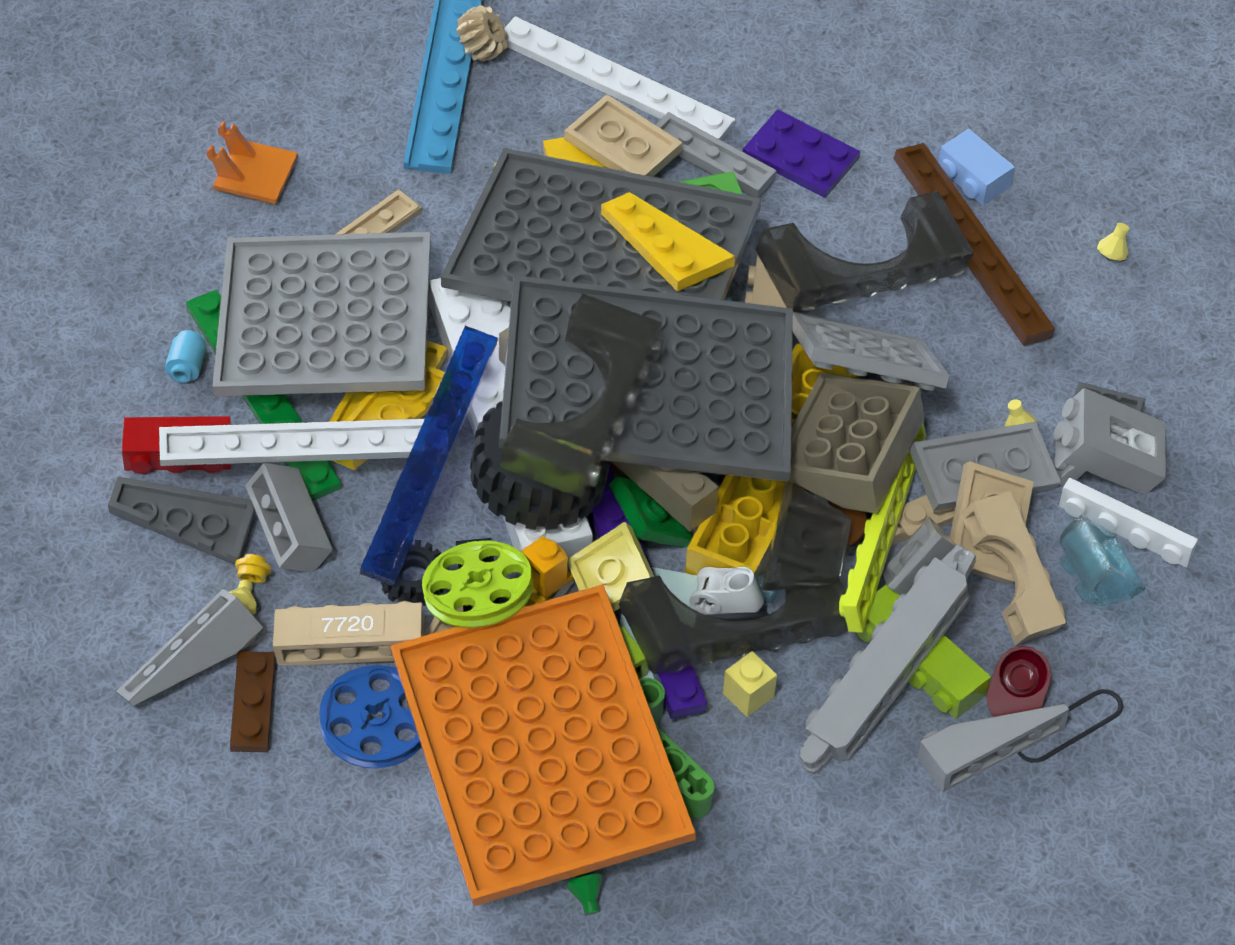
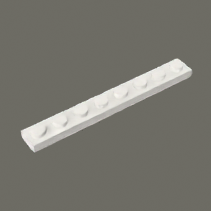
[504,16,735,141]
[159,418,448,466]

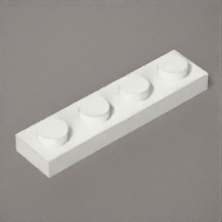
[1059,477,1198,568]

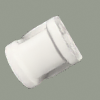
[689,567,764,615]

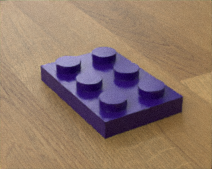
[742,109,860,198]

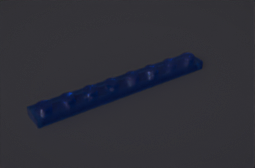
[360,325,498,587]

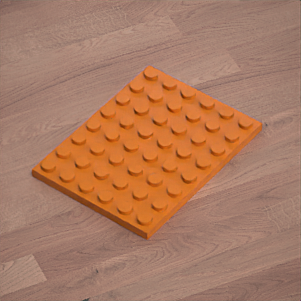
[390,584,696,907]

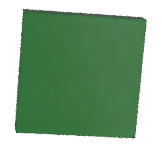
[609,477,693,548]

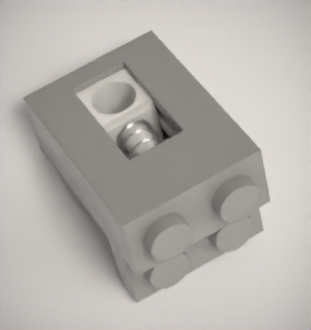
[1053,388,1166,494]

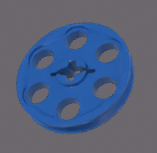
[319,665,422,768]

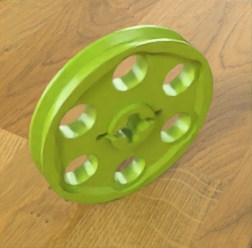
[422,541,533,628]

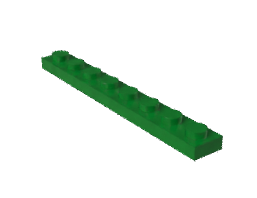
[186,289,341,501]

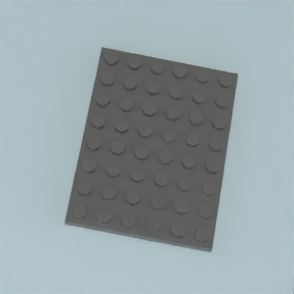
[441,148,761,301]
[498,275,793,482]

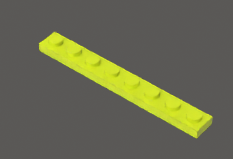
[839,422,927,633]

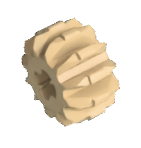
[456,5,509,62]

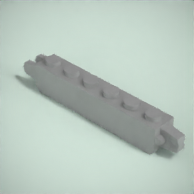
[799,544,976,775]

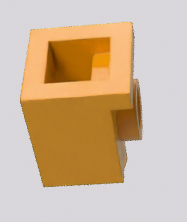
[521,536,573,599]

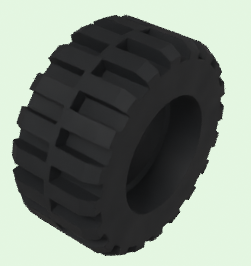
[470,401,611,530]

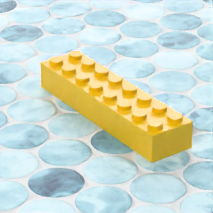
[685,343,860,584]

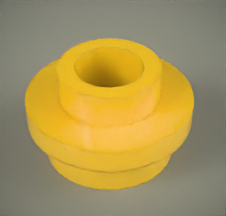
[235,554,272,583]

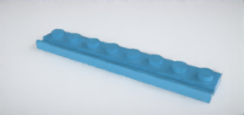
[404,0,483,174]

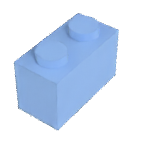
[938,129,1015,205]

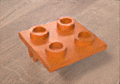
[206,122,298,204]

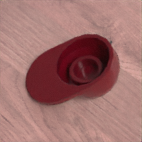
[986,646,1051,717]

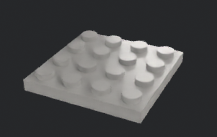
[792,312,950,390]

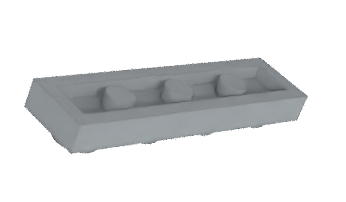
[656,112,776,198]

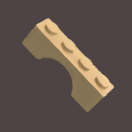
[960,490,1066,646]

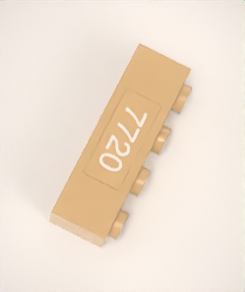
[273,601,425,665]

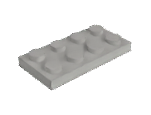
[909,422,1061,511]

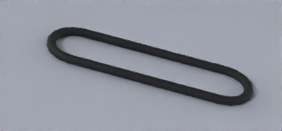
[1017,689,1123,763]

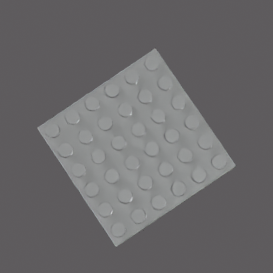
[212,232,431,396]

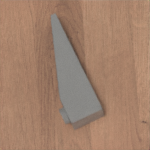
[116,589,263,706]
[918,704,1069,792]

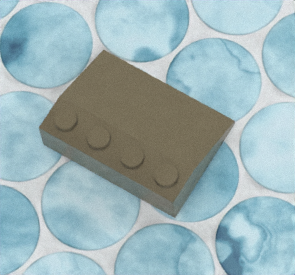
[789,373,924,513]

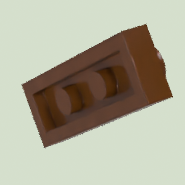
[230,651,275,753]

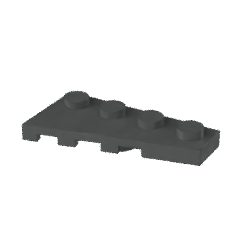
[108,477,256,565]

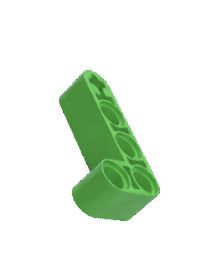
[639,678,714,818]

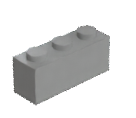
[245,463,333,572]

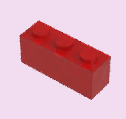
[122,416,231,474]

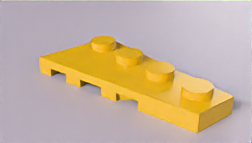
[601,192,735,292]
[331,364,460,470]

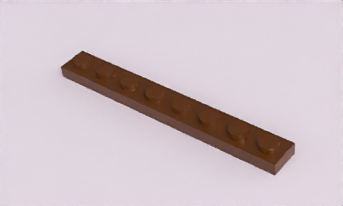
[893,143,1055,346]

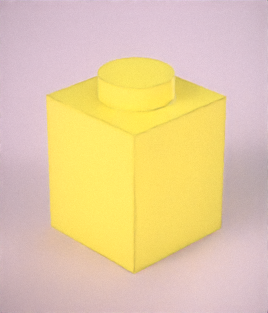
[722,651,777,717]

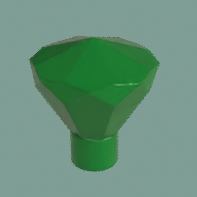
[566,873,603,916]

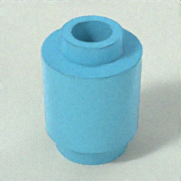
[165,330,206,383]

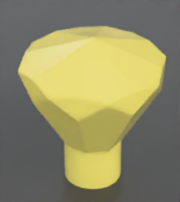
[1097,223,1130,261]
[1005,399,1038,427]
[229,580,257,615]

